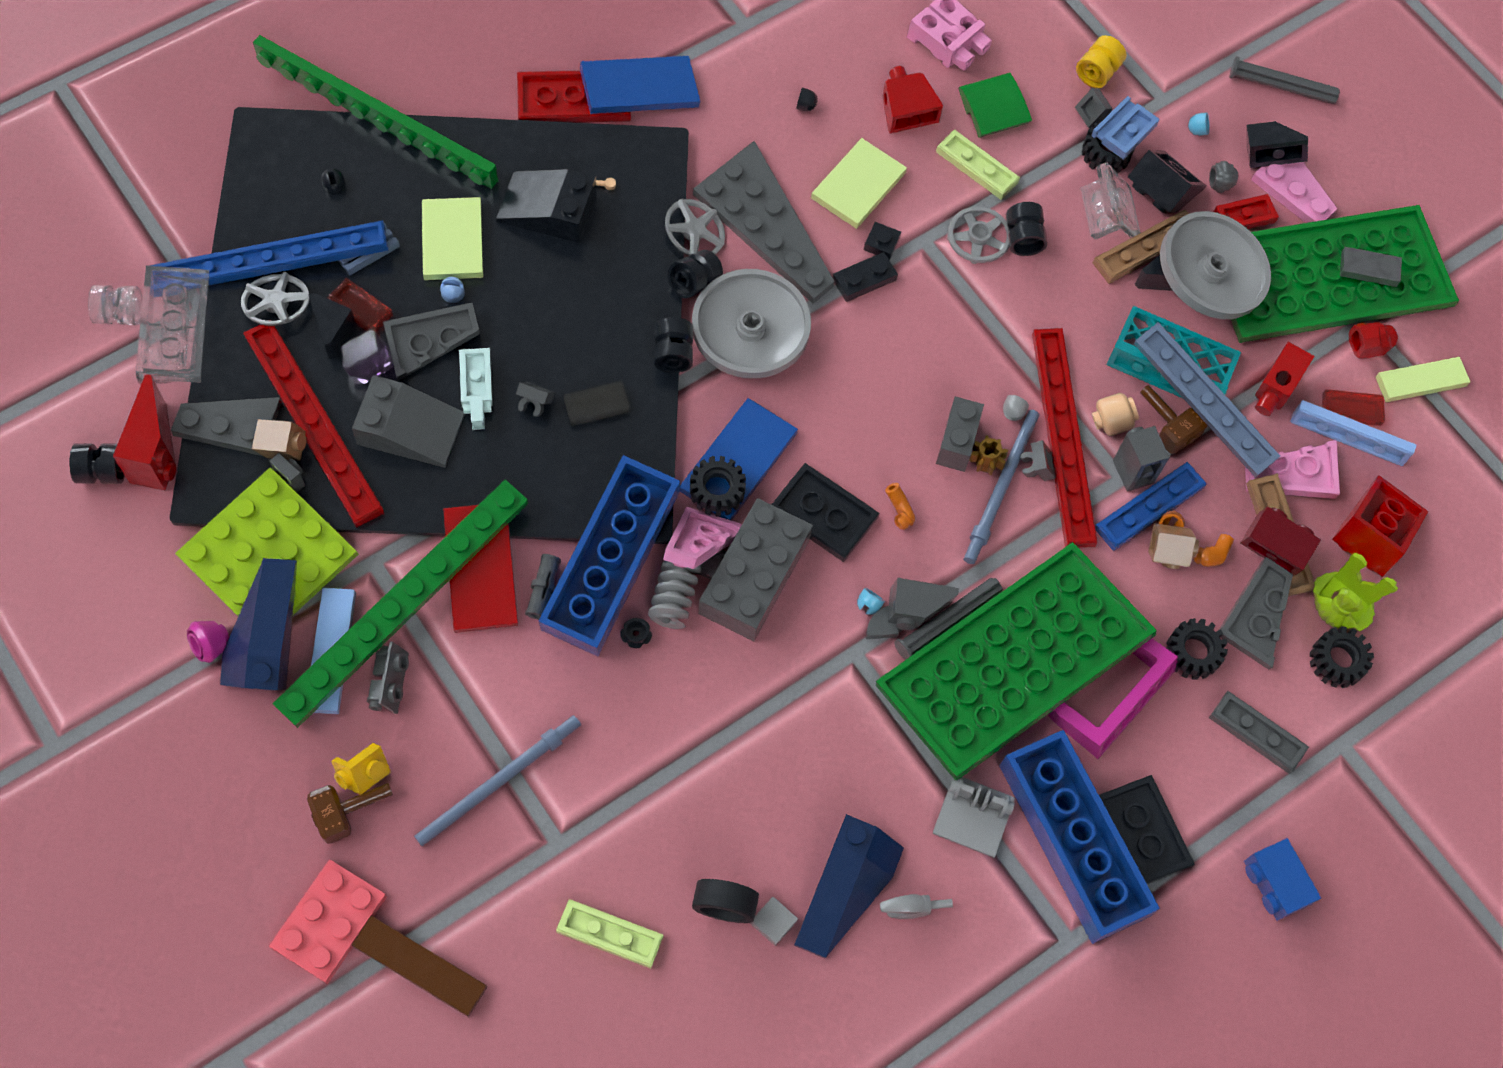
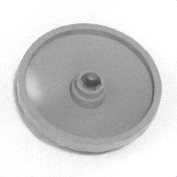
[1160,211,1271,319]
[692,269,811,379]

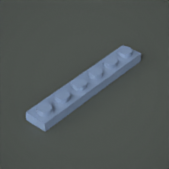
[1134,322,1280,478]

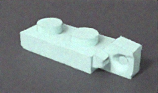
[459,348,493,430]

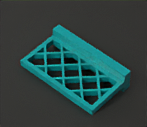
[1106,306,1241,398]

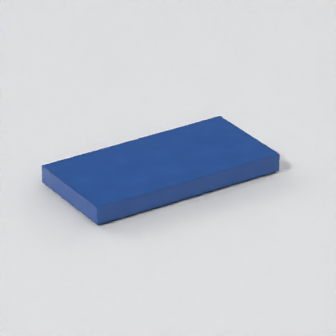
[580,56,701,114]
[680,398,798,521]

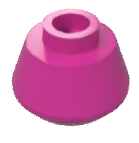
[187,621,229,663]

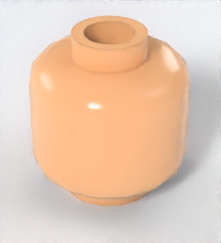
[1092,393,1139,436]

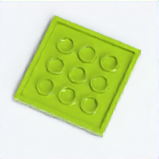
[175,467,359,616]

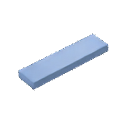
[1290,400,1416,466]
[311,588,356,714]

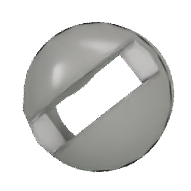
[1003,395,1029,421]

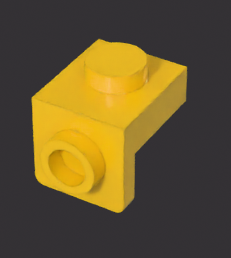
[331,743,391,795]

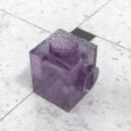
[341,329,395,384]

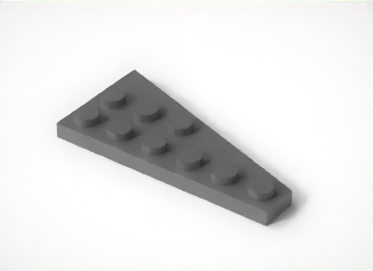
[693,141,834,304]

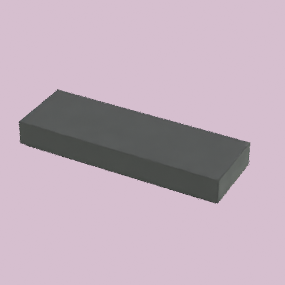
[1209,691,1309,774]

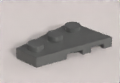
[383,303,480,381]
[1219,557,1293,670]

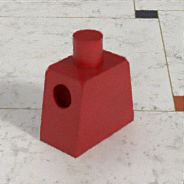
[882,66,943,134]
[1255,341,1315,416]

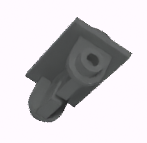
[367,642,409,714]

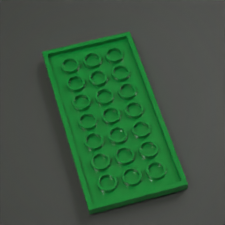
[1230,205,1459,343]
[876,542,1157,780]

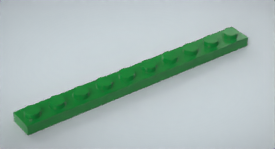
[253,35,498,189]
[272,479,528,728]

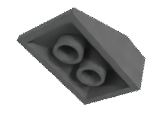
[352,375,465,468]

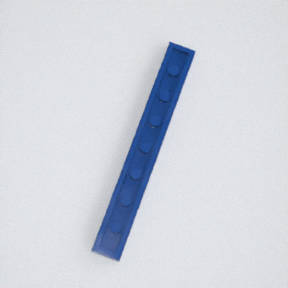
[148,220,389,296]

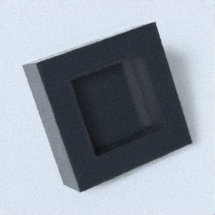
[863,222,901,260]

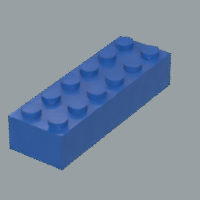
[538,455,680,657]
[999,730,1160,944]

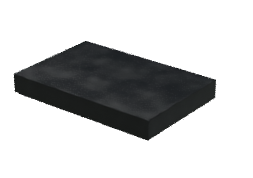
[771,463,880,562]
[1099,775,1195,885]

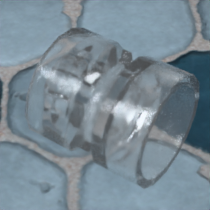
[88,285,143,326]

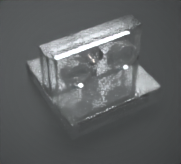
[1080,162,1141,240]

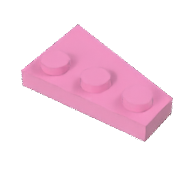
[1251,162,1337,223]
[1245,440,1340,499]

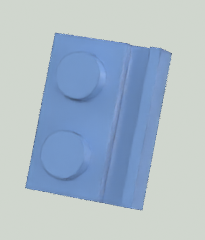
[1091,96,1160,160]

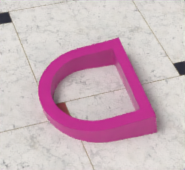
[1048,638,1178,759]

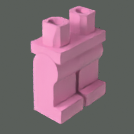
[907,0,992,71]

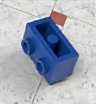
[1244,838,1321,921]

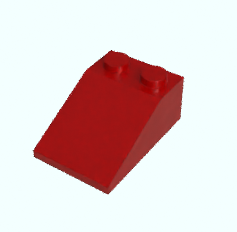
[113,374,177,491]
[1332,475,1429,577]

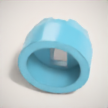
[1188,112,1209,136]
[857,588,885,615]

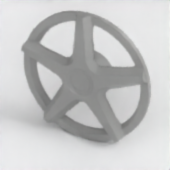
[665,198,725,256]
[947,207,1010,264]
[241,272,310,326]

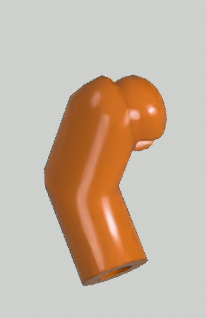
[885,483,915,530]
[1193,534,1234,567]

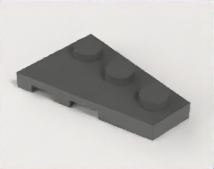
[171,397,282,456]

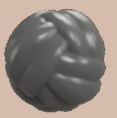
[1209,161,1239,193]

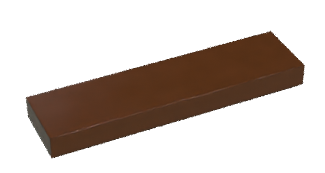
[352,916,487,1018]

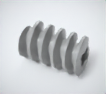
[648,561,701,629]

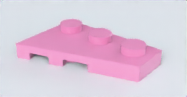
[663,507,742,569]

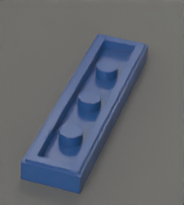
[1095,462,1207,551]

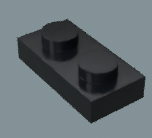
[833,252,898,302]

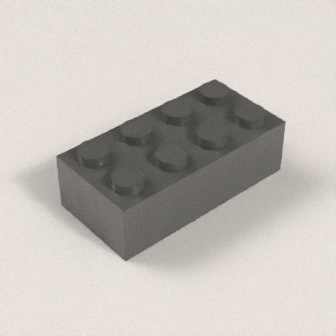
[698,498,813,642]

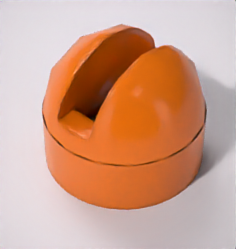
[1159,511,1185,527]

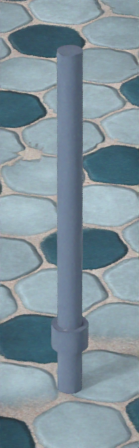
[963,410,1040,564]
[414,715,581,846]

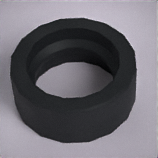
[692,879,759,923]

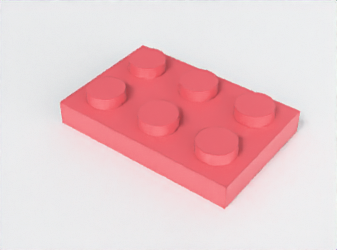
[269,859,387,984]

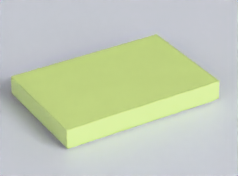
[811,138,907,229]
[422,197,483,280]

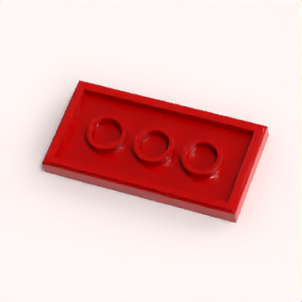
[517,71,631,123]
[443,505,518,633]

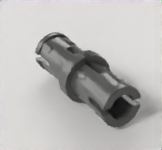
[525,554,561,620]

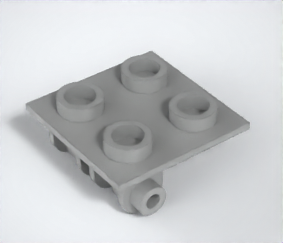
[932,777,1015,858]

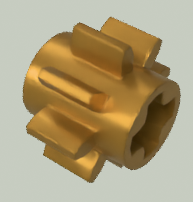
[969,435,1008,475]

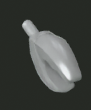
[880,894,953,919]

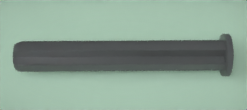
[1229,56,1340,104]
[894,578,1003,660]

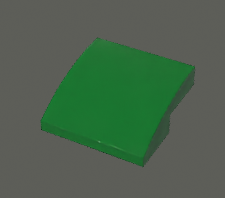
[958,73,1032,138]

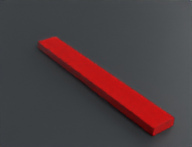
[243,320,384,528]
[1032,328,1098,548]

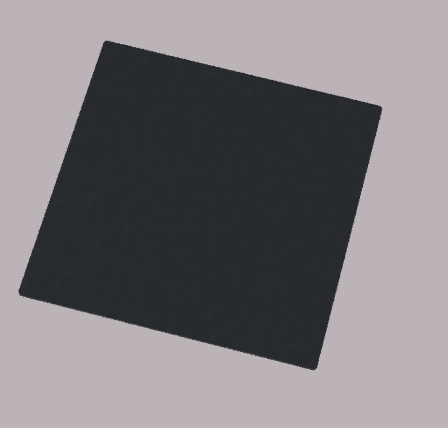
[170,107,689,544]

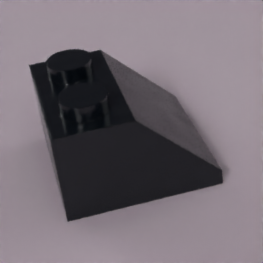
[1128,150,1207,213]

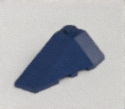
[220,558,297,690]
[794,814,904,959]

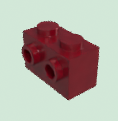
[1240,506,1321,576]

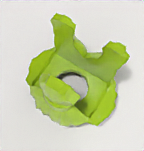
[1313,553,1398,632]

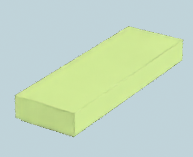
[936,129,1020,200]
[1375,357,1470,402]
[556,899,664,969]

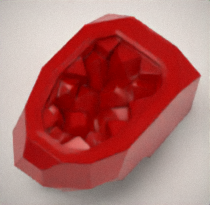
[1349,322,1398,359]

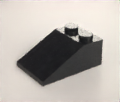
[496,169,597,243]

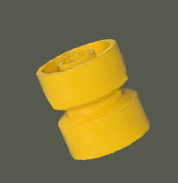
[1076,35,1127,88]

